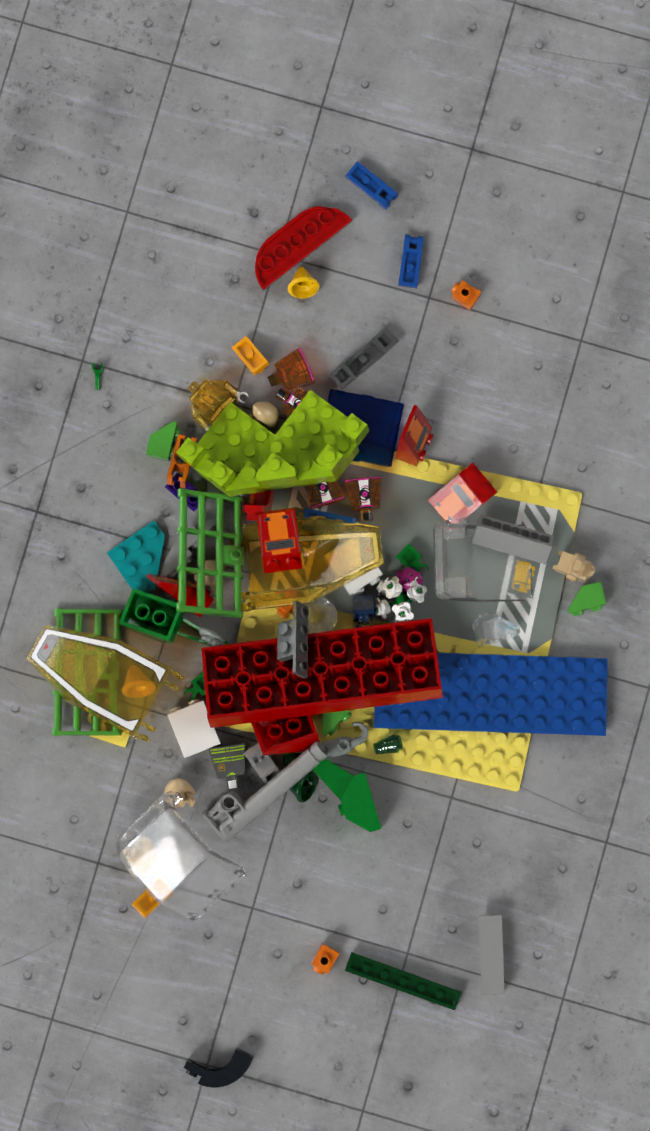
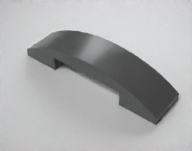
[329,327,399,389]

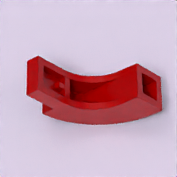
[244,490,274,521]

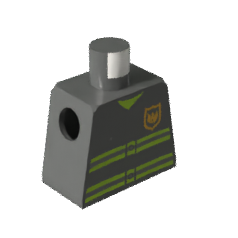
[209,743,246,789]

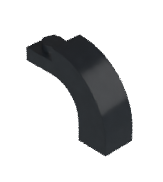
[184,1047,254,1088]

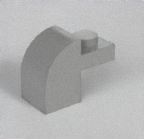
[244,743,280,784]

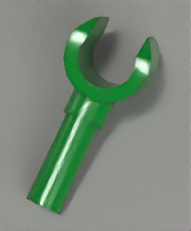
[92,363,104,390]

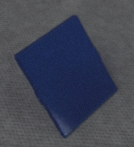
[327,389,404,467]

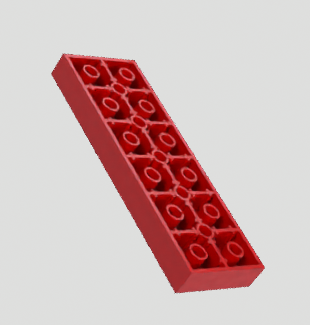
[201,618,443,728]

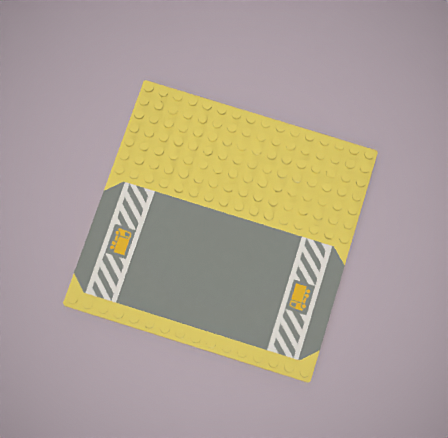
[224,444,582,791]

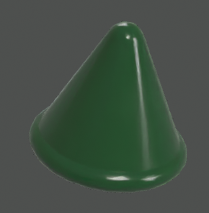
[290,772,316,803]

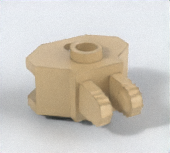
[552,551,595,583]

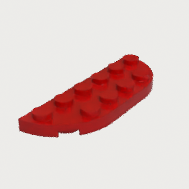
[255,206,352,291]

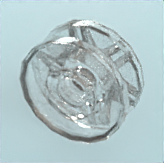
[302,596,338,634]

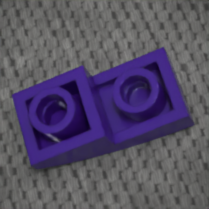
[165,473,199,512]

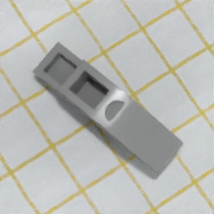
[161,518,216,578]

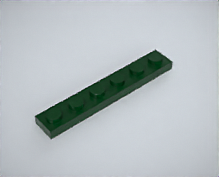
[345,952,461,1010]

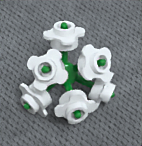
[374,576,427,623]

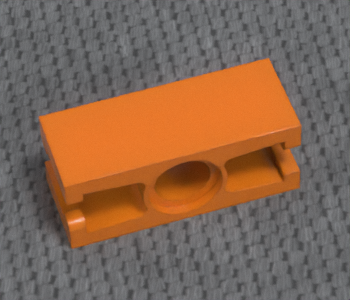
[167,434,197,488]

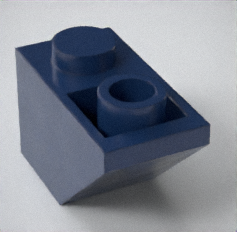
[353,595,374,625]

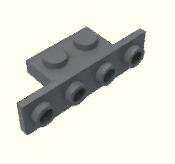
[277,600,309,679]

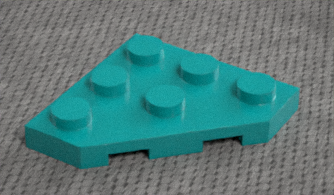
[107,521,165,594]

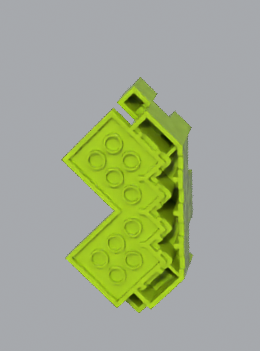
[176,390,369,497]

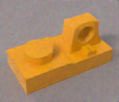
[231,336,269,376]
[131,877,173,918]

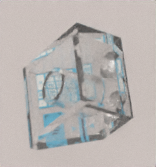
[472,613,521,647]

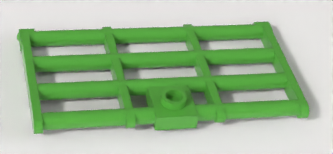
[176,488,245,618]
[52,608,123,737]

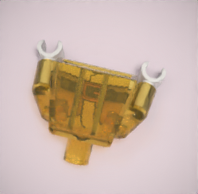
[188,379,249,432]

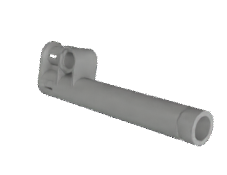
[202,741,329,842]

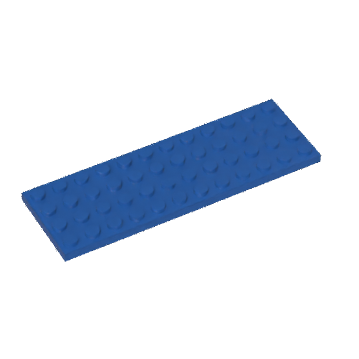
[374,653,608,736]

